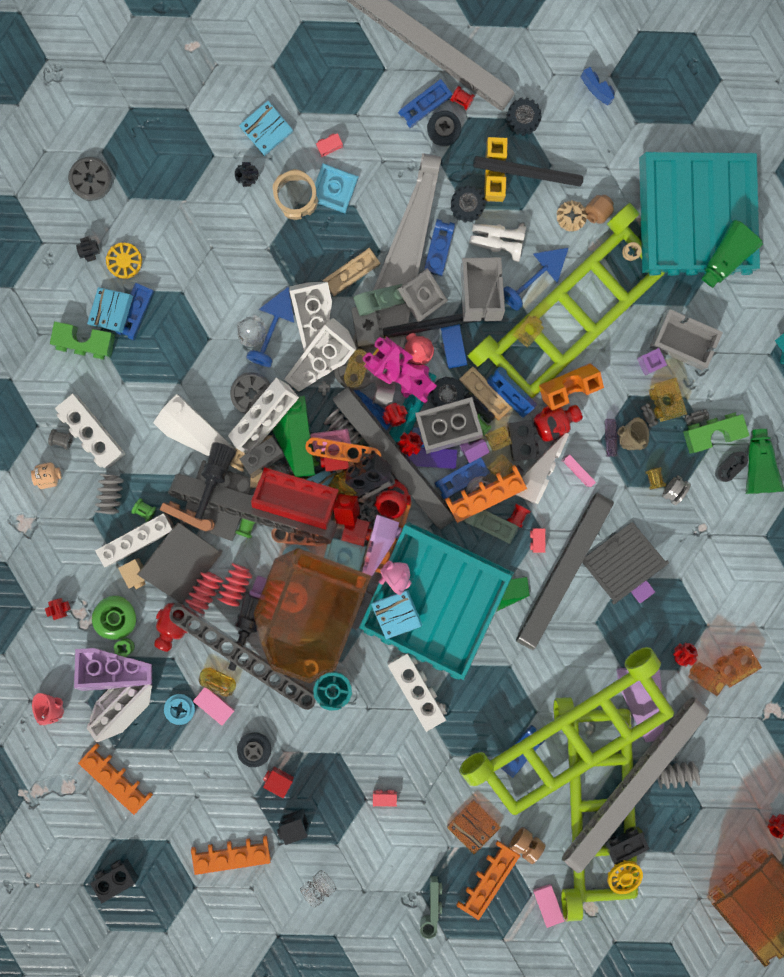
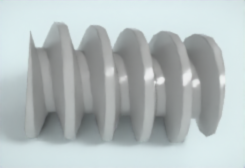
[324,408,364,445]
[94,473,124,514]
[657,761,700,790]

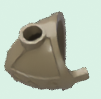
[617,418,649,451]

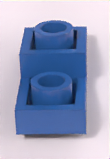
[580,67,615,106]
[441,325,467,369]

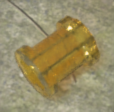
[645,467,666,490]

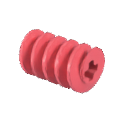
[217,563,253,607]
[185,571,224,615]

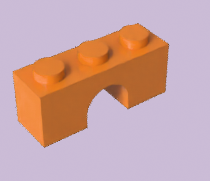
[539,363,604,411]

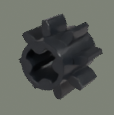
[234,162,259,187]
[76,236,100,262]
[359,500,377,522]

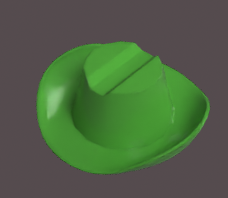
[92,596,136,640]

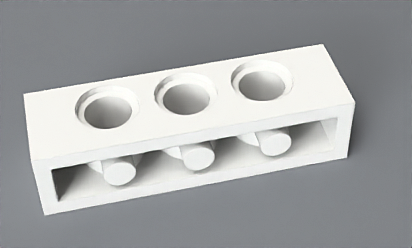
[228,378,299,454]
[55,394,126,468]
[95,513,174,568]
[387,653,447,732]

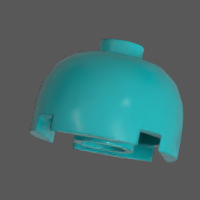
[313,671,352,711]

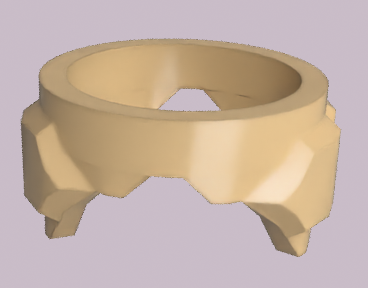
[273,169,319,220]

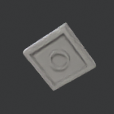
[398,268,448,322]

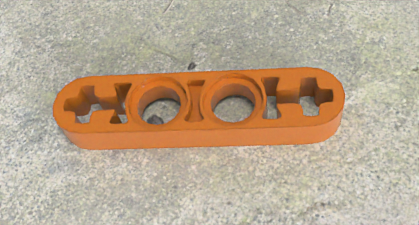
[306,438,381,463]

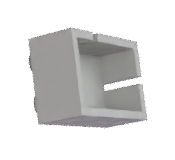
[460,257,505,321]
[649,309,723,370]

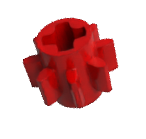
[382,403,407,427]
[398,431,423,456]
[44,598,71,620]
[673,642,698,667]
[767,814,784,839]

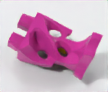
[362,336,437,404]

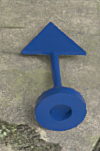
[503,248,568,310]
[246,287,294,367]

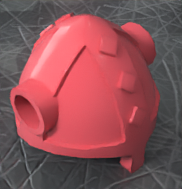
[404,333,434,366]
[32,693,64,725]

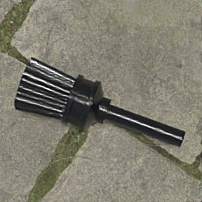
[195,442,236,521]
[228,593,269,671]

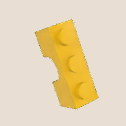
[484,137,507,202]

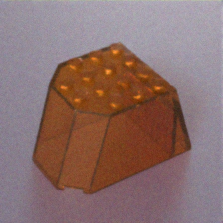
[254,548,371,683]
[707,848,784,967]

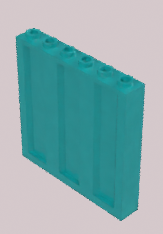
[639,152,760,276]
[359,522,514,680]

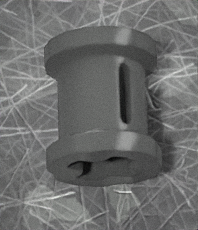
[48,429,73,450]

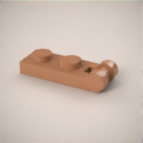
[160,501,215,531]

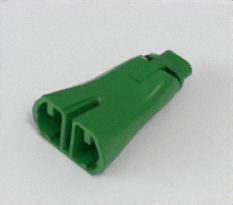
[701,220,763,288]
[746,429,784,494]

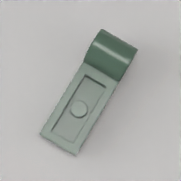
[353,284,406,316]
[462,510,519,544]
[419,876,442,939]

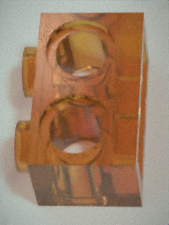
[712,646,762,688]
[688,662,728,696]

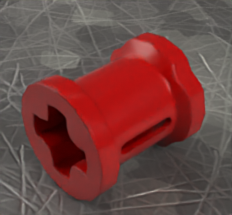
[450,86,475,111]
[507,504,531,528]

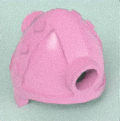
[379,561,411,595]

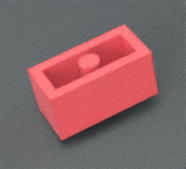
[316,133,343,157]
[530,528,545,553]
[373,790,397,807]

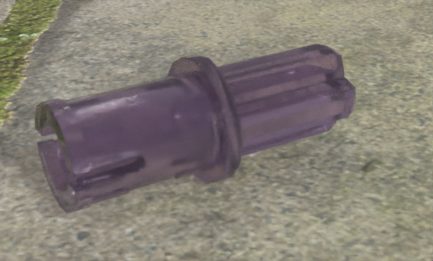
[604,419,619,457]

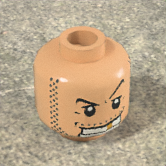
[31,462,62,489]

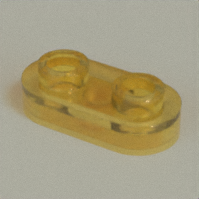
[344,349,367,388]
[198,668,236,697]

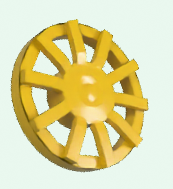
[105,242,143,279]
[607,860,643,894]

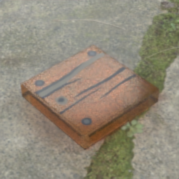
[447,799,501,854]

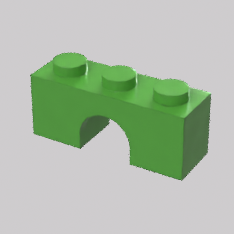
[50,321,115,360]
[683,412,750,453]

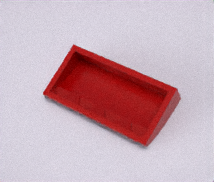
[251,467,339,530]

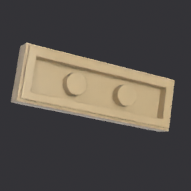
[323,248,381,297]
[459,367,512,421]

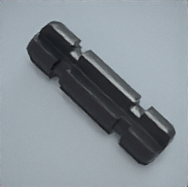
[464,392,495,424]

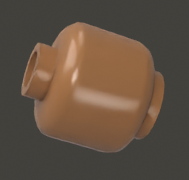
[585,195,614,224]

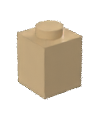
[118,558,146,589]

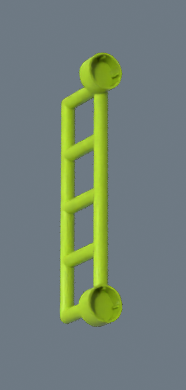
[467,202,665,399]
[459,647,674,815]
[553,697,638,922]

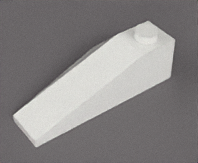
[289,282,332,352]
[284,318,356,391]
[153,394,235,456]
[516,433,569,504]

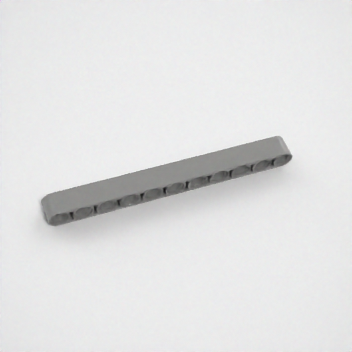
[346,0,515,111]
[562,697,709,873]

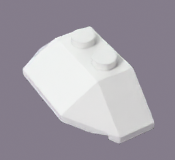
[87,685,152,742]

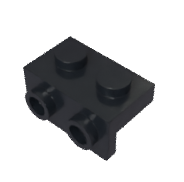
[604,827,649,865]

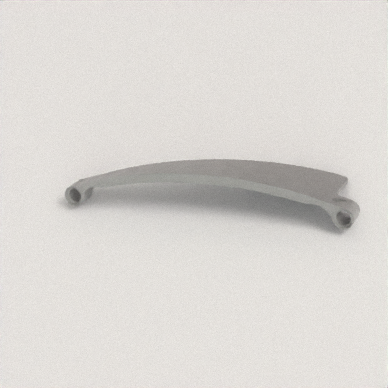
[350,153,442,406]

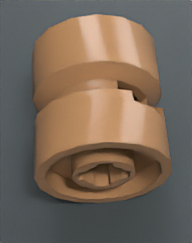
[509,827,546,864]

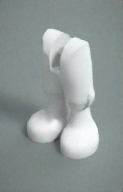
[469,224,526,262]

